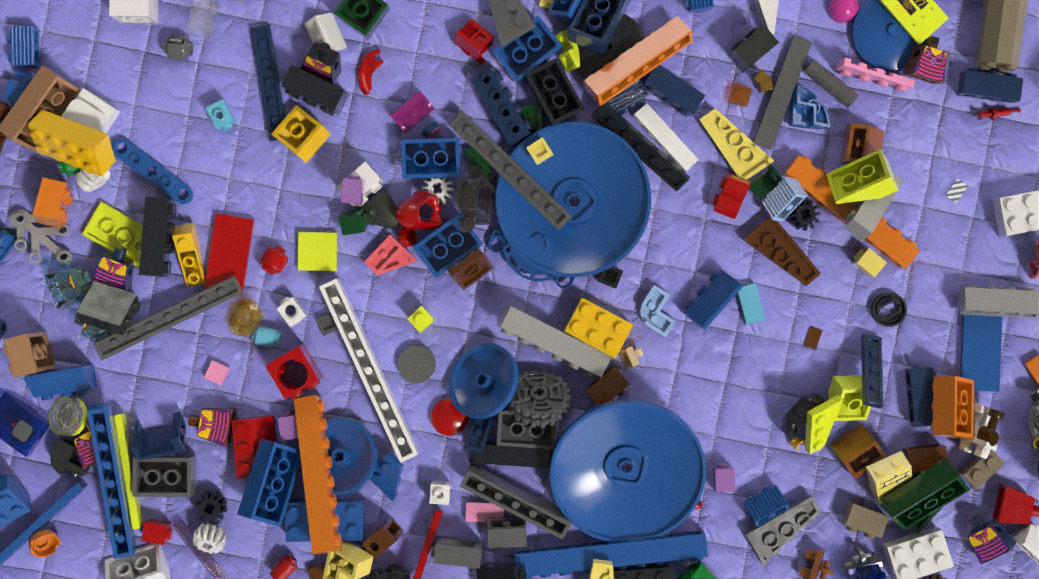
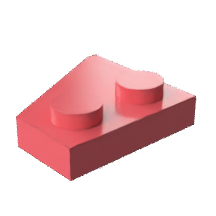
[364,235,417,276]

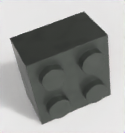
[729,25,779,73]

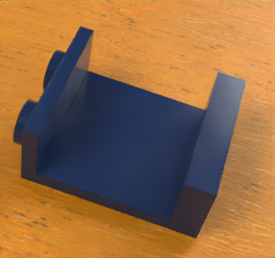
[130,411,186,461]

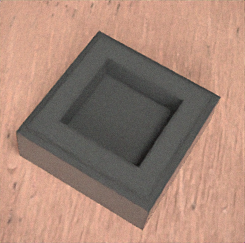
[315,312,338,336]

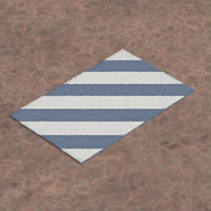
[945,178,968,203]

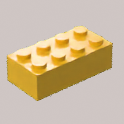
[28,110,116,177]

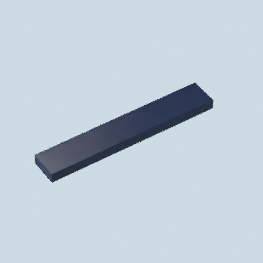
[251,24,286,142]

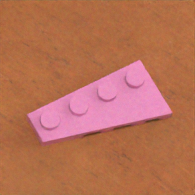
[834,58,915,92]

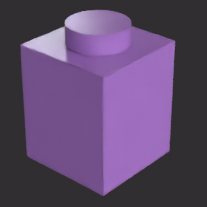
[341,175,365,205]
[277,411,298,441]
[713,463,736,493]

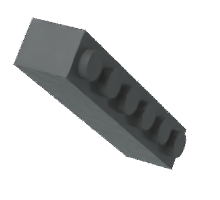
[460,463,572,540]

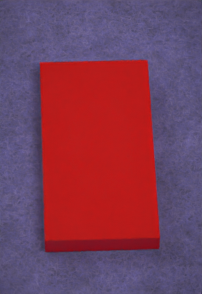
[204,214,255,295]

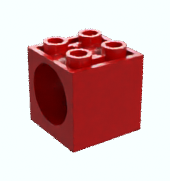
[265,344,323,400]

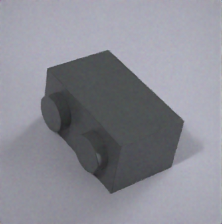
[487,517,527,549]

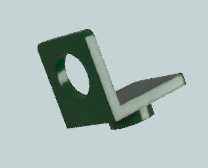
[749,164,782,200]

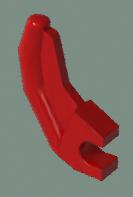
[357,49,384,95]

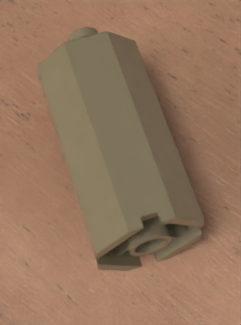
[975,0,1028,74]

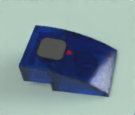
[0,391,52,457]

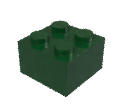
[334,0,390,40]

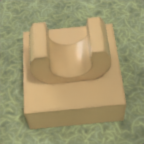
[619,346,644,368]

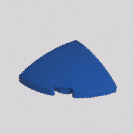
[789,85,830,129]

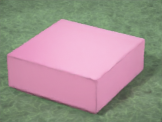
[204,360,230,386]

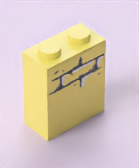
[866,451,913,504]

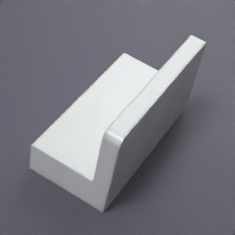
[305,13,347,51]

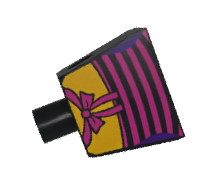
[300,42,341,85]

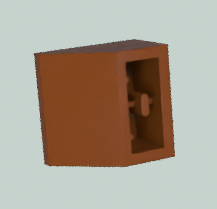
[840,123,884,164]
[830,423,887,479]

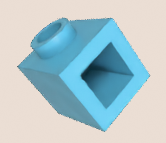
[206,99,237,131]

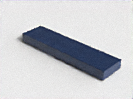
[861,333,884,409]

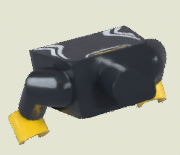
[781,393,827,451]

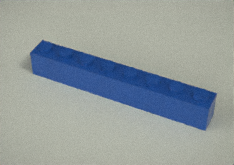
[87,401,136,559]

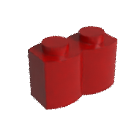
[711,173,750,219]

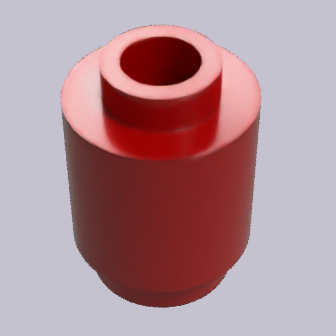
[270,554,298,579]

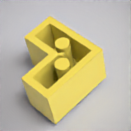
[323,541,373,579]

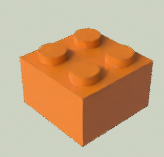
[32,178,74,229]

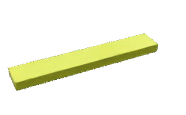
[114,413,143,530]

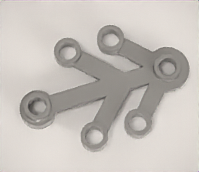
[10,210,73,266]

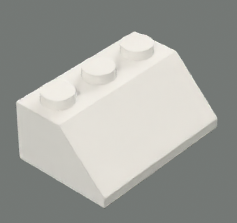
[1011,522,1039,565]
[105,543,170,579]

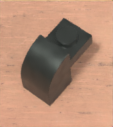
[50,437,91,477]

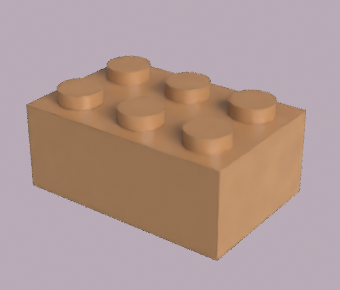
[3,331,56,378]

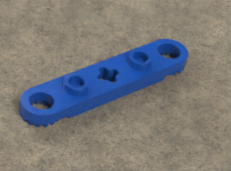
[112,139,194,204]

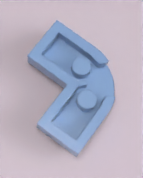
[640,285,676,337]

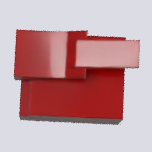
[453,19,494,65]

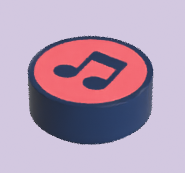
[422,121,441,139]

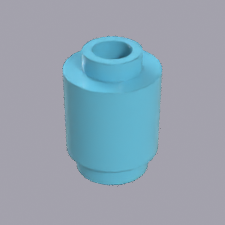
[252,326,282,348]

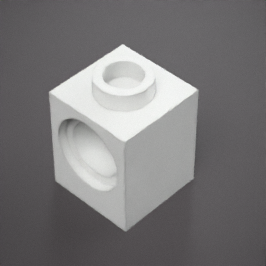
[277,296,308,327]
[429,481,451,505]

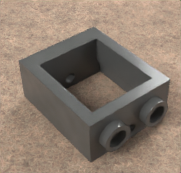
[430,537,483,569]

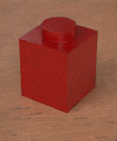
[141,519,173,545]

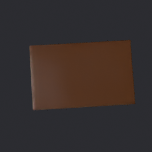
[804,326,823,350]

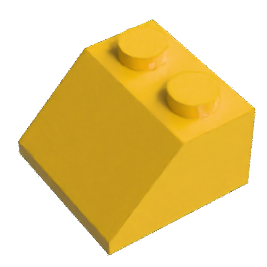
[271,105,331,163]

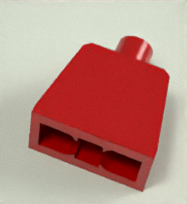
[992,484,1039,524]

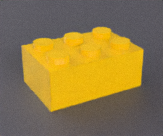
[564,297,633,359]

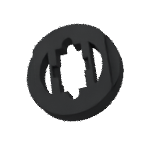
[871,293,907,327]

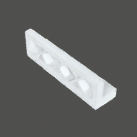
[633,104,698,172]

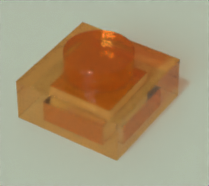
[728,83,752,108]

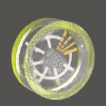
[48,396,88,436]

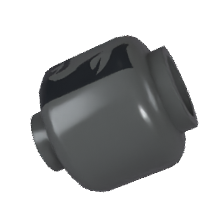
[163,35,193,61]

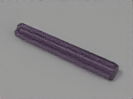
[173,520,227,579]

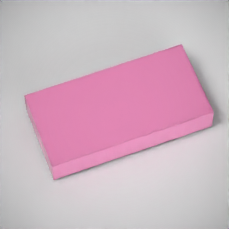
[465,501,504,522]

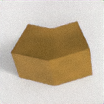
[752,70,773,93]

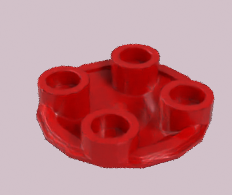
[431,398,468,436]

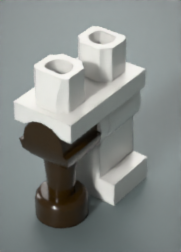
[959,402,1005,459]

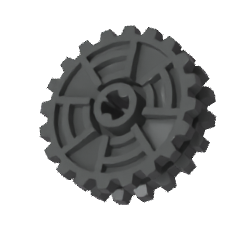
[507,370,571,428]

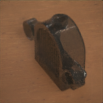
[456,164,496,233]

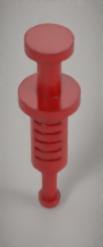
[977,107,1021,120]

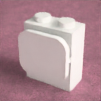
[61,88,121,133]

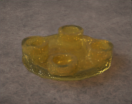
[228,299,263,337]

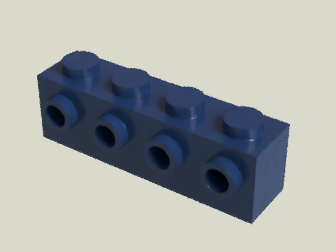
[471,67,533,147]

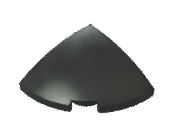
[357,190,401,229]

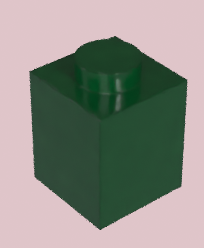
[338,208,370,236]

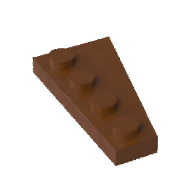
[742,216,821,286]

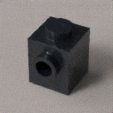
[595,267,623,289]

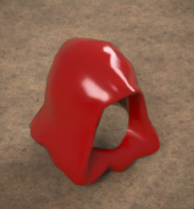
[394,190,443,230]

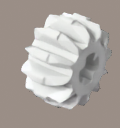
[76,169,110,192]
[421,177,454,204]
[193,523,226,554]

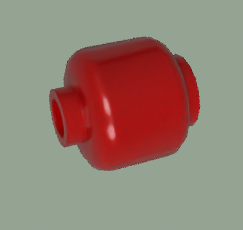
[259,246,288,275]

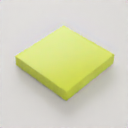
[298,232,338,271]

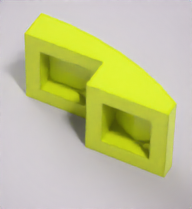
[555,29,580,73]

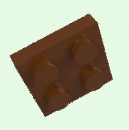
[448,248,494,291]

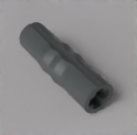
[803,59,859,108]

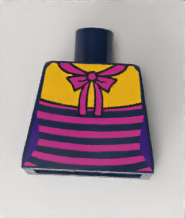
[90,245,134,292]
[968,515,1016,565]

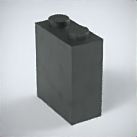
[76,281,141,336]

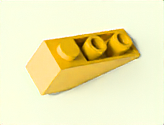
[172,223,205,287]

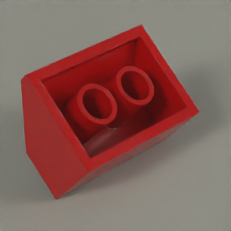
[232,415,277,479]

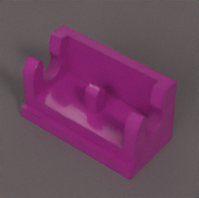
[391,91,435,133]

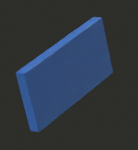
[960,314,1003,392]

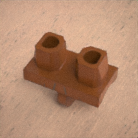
[799,549,834,579]

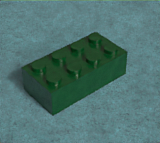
[880,458,970,530]

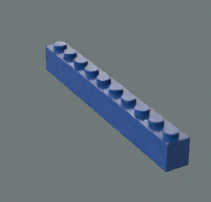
[514,530,708,579]

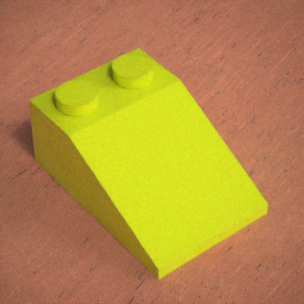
[826,149,899,204]

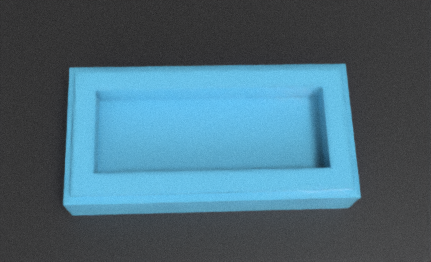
[737,283,765,325]

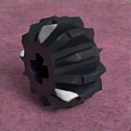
[787,199,821,231]
[195,491,228,524]

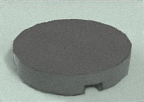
[398,345,436,383]

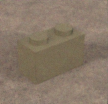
[958,450,1005,490]
[841,501,889,539]

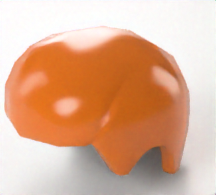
[28,529,61,558]

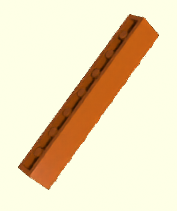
[782,155,920,269]
[294,395,342,555]

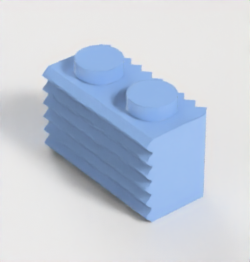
[762,177,808,222]

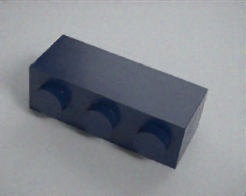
[644,65,706,117]
[957,68,1023,103]
[905,366,936,427]

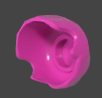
[827,0,859,23]

